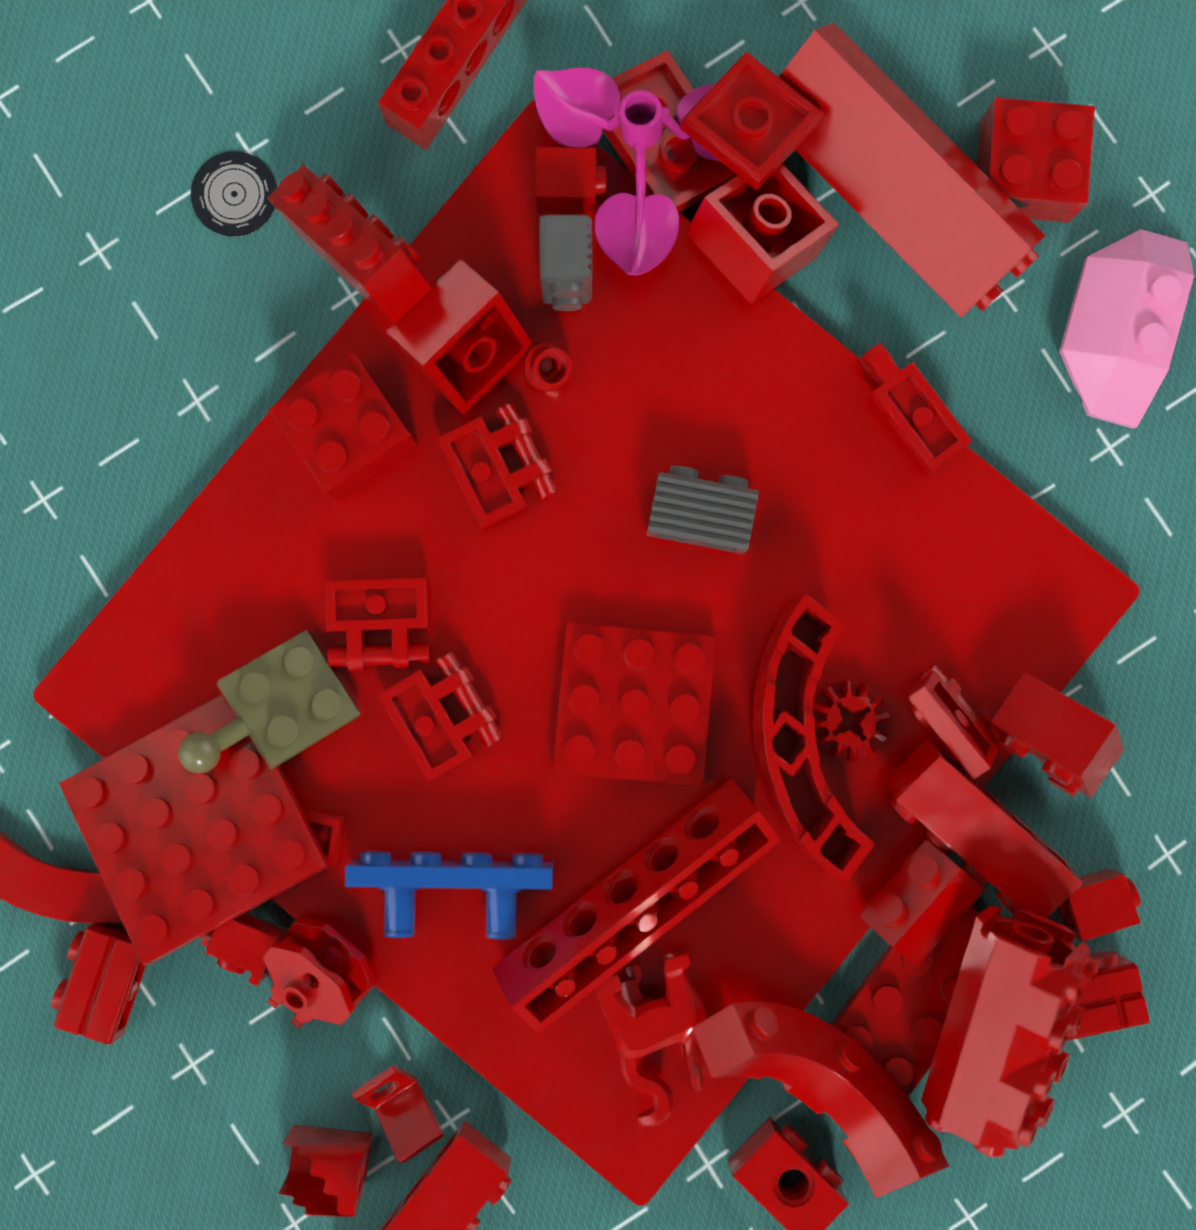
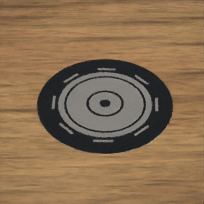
[191,151,277,237]

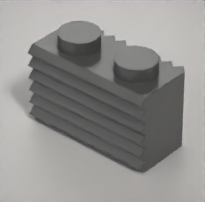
[540,215,592,311]
[646,466,759,554]

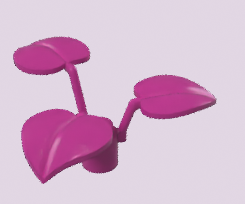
[534,68,719,276]

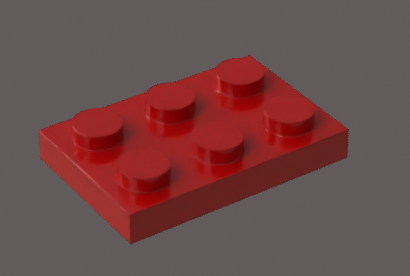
[603,50,738,213]

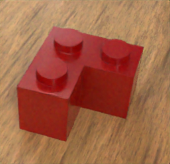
[991,672,1124,799]

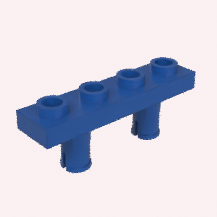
[345,851,553,939]

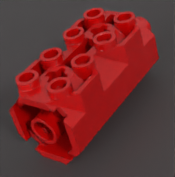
[921,906,1100,1157]

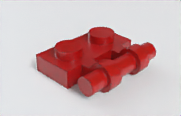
[436,403,558,530]
[324,577,430,671]
[377,652,503,782]
[908,664,999,779]

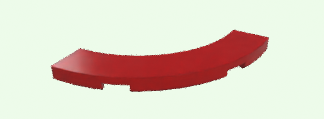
[0,830,122,924]

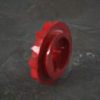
[813,681,891,761]

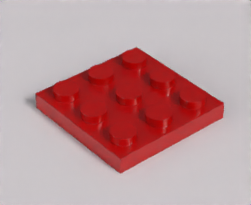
[552,622,716,787]

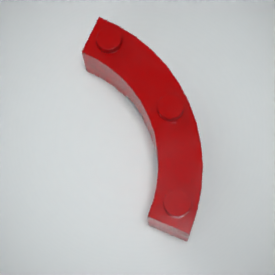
[753,593,875,886]
[692,1001,950,1198]

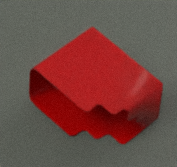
[278,1125,373,1217]

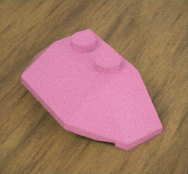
[1059,229,1194,429]

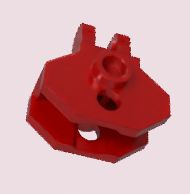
[263,917,376,1029]

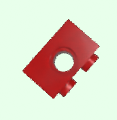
[728,1117,849,1230]

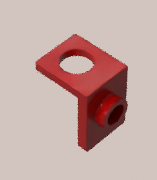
[351,1065,444,1163]

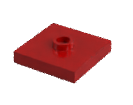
[680,51,824,190]

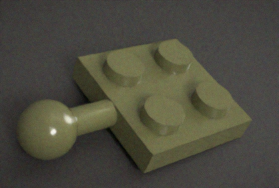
[178,630,360,773]

